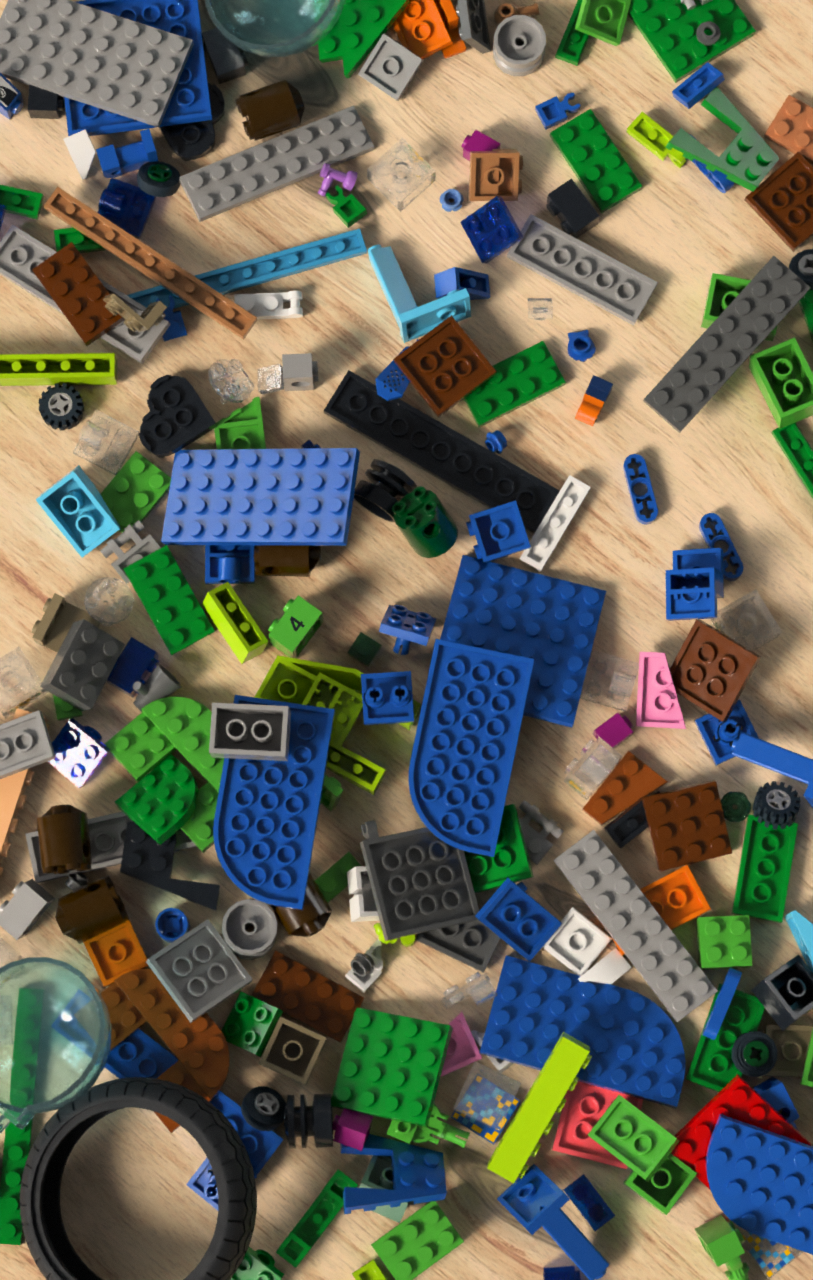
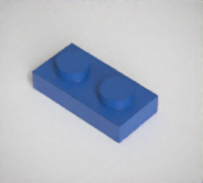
[672,62,725,109]

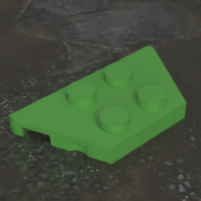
[214,397,266,449]

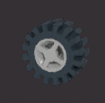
[38,383,84,430]
[753,781,801,830]

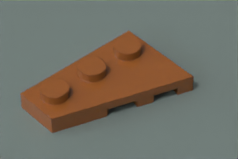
[582,751,668,825]

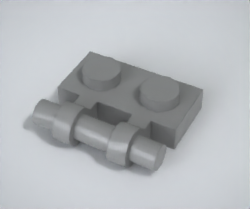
[100,520,161,584]
[518,800,564,865]

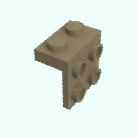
[103,294,167,332]
[32,593,101,653]

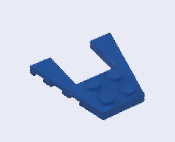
[340,1134,447,1214]

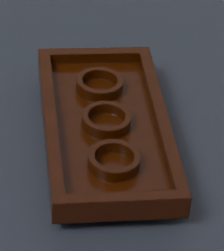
[32,242,125,346]
[252,950,364,1043]

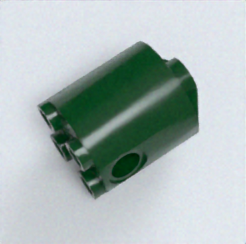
[392,486,458,558]

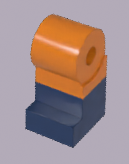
[575,375,613,426]

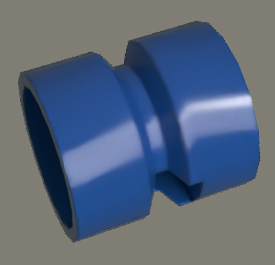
[155,908,191,943]

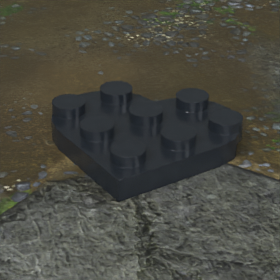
[159,83,225,161]
[139,375,218,458]

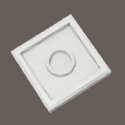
[542,907,612,976]

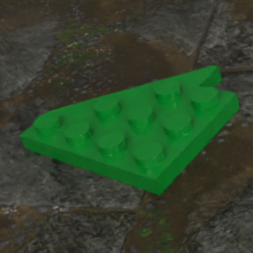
[314,0,410,78]

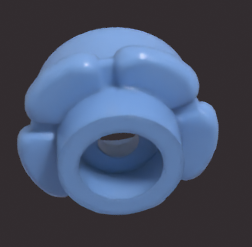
[440,189,463,212]

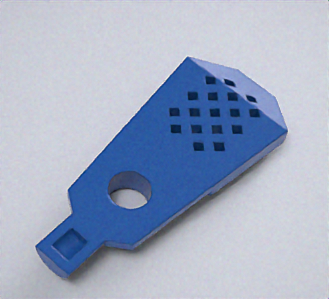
[375,339,419,401]

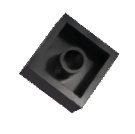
[752,954,813,1031]

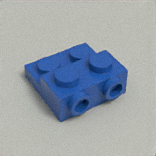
[466,500,531,563]

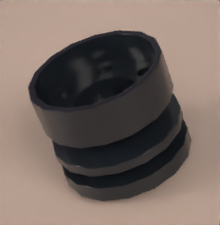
[354,459,417,522]
[284,1093,333,1149]

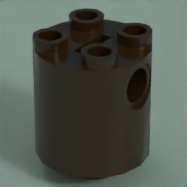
[235,80,305,141]
[254,545,321,577]
[37,805,92,874]
[271,871,332,938]
[55,875,129,944]

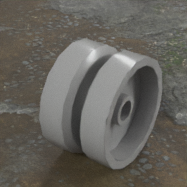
[493,15,546,76]
[222,899,278,960]

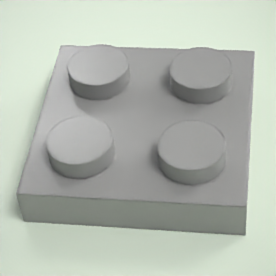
[358,33,424,101]

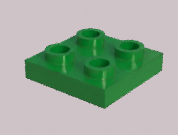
[221,992,283,1057]
[230,1247,285,1280]

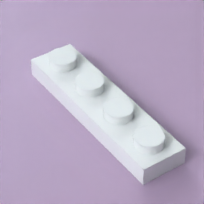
[520,475,591,572]

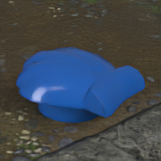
[567,330,596,362]

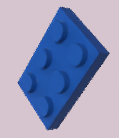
[475,878,562,962]

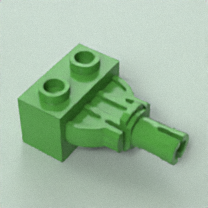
[386,1103,470,1148]
[695,1215,750,1280]

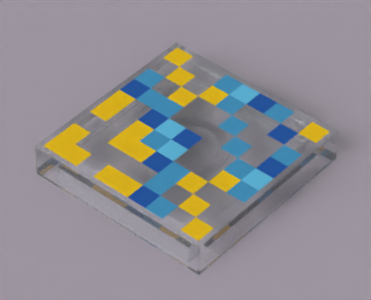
[741,1230,803,1279]

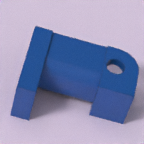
[96,129,158,178]

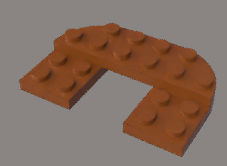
[75,969,230,1133]

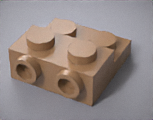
[469,149,523,201]

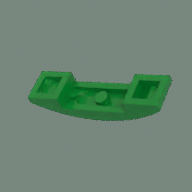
[276,1169,358,1268]

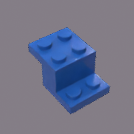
[666,548,724,621]

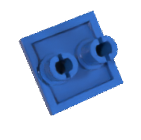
[361,671,414,725]

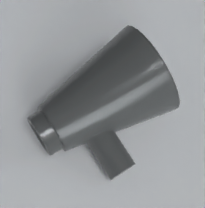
[133,664,182,712]

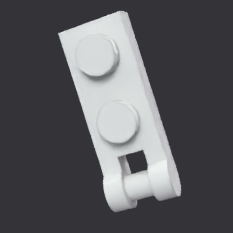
[234,291,303,319]

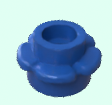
[485,430,507,454]

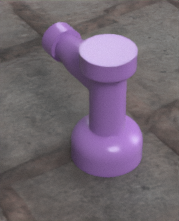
[318,163,357,197]

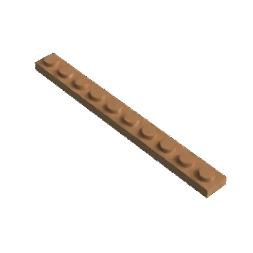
[44,187,257,340]

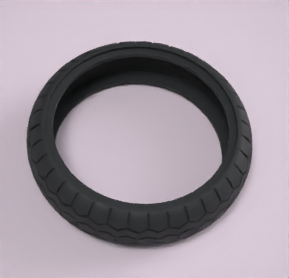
[20,1077,257,1280]

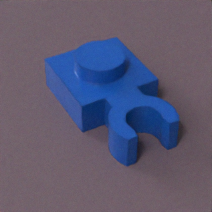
[535,93,580,130]
[156,295,187,341]

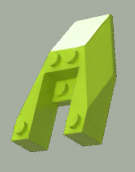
[254,655,421,795]

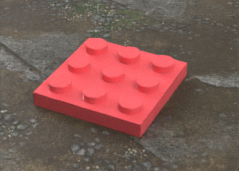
[552,1081,643,1169]

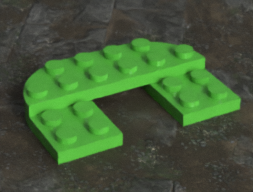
[104,697,224,853]

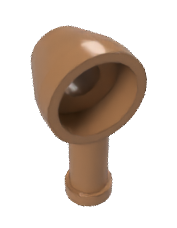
[494,3,539,25]

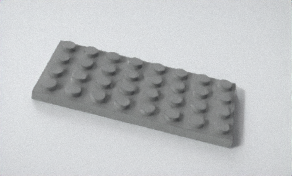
[0,0,194,128]

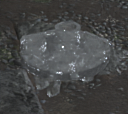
[208,359,254,404]
[84,577,134,626]

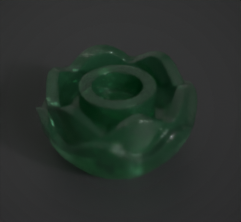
[721,791,751,822]

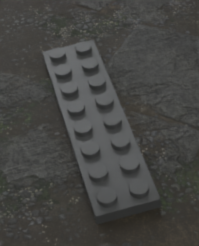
[643,256,811,433]

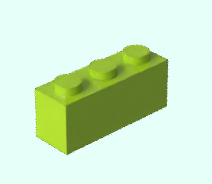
[202,582,269,664]

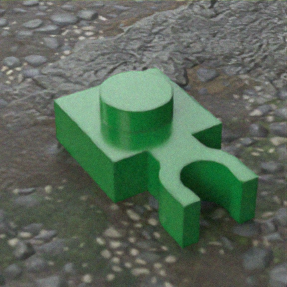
[326,185,367,228]

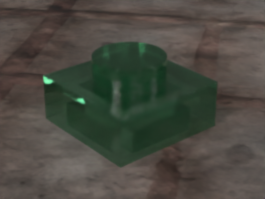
[347,632,382,667]

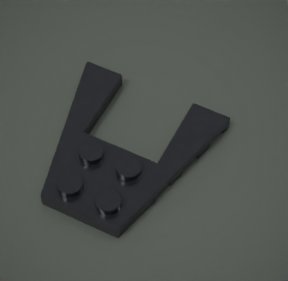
[120,821,220,911]

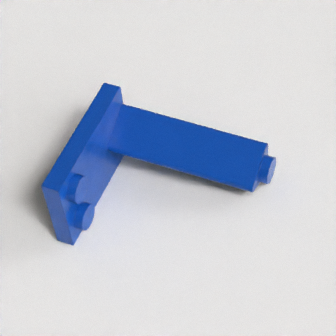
[731,732,813,808]
[497,1164,609,1280]

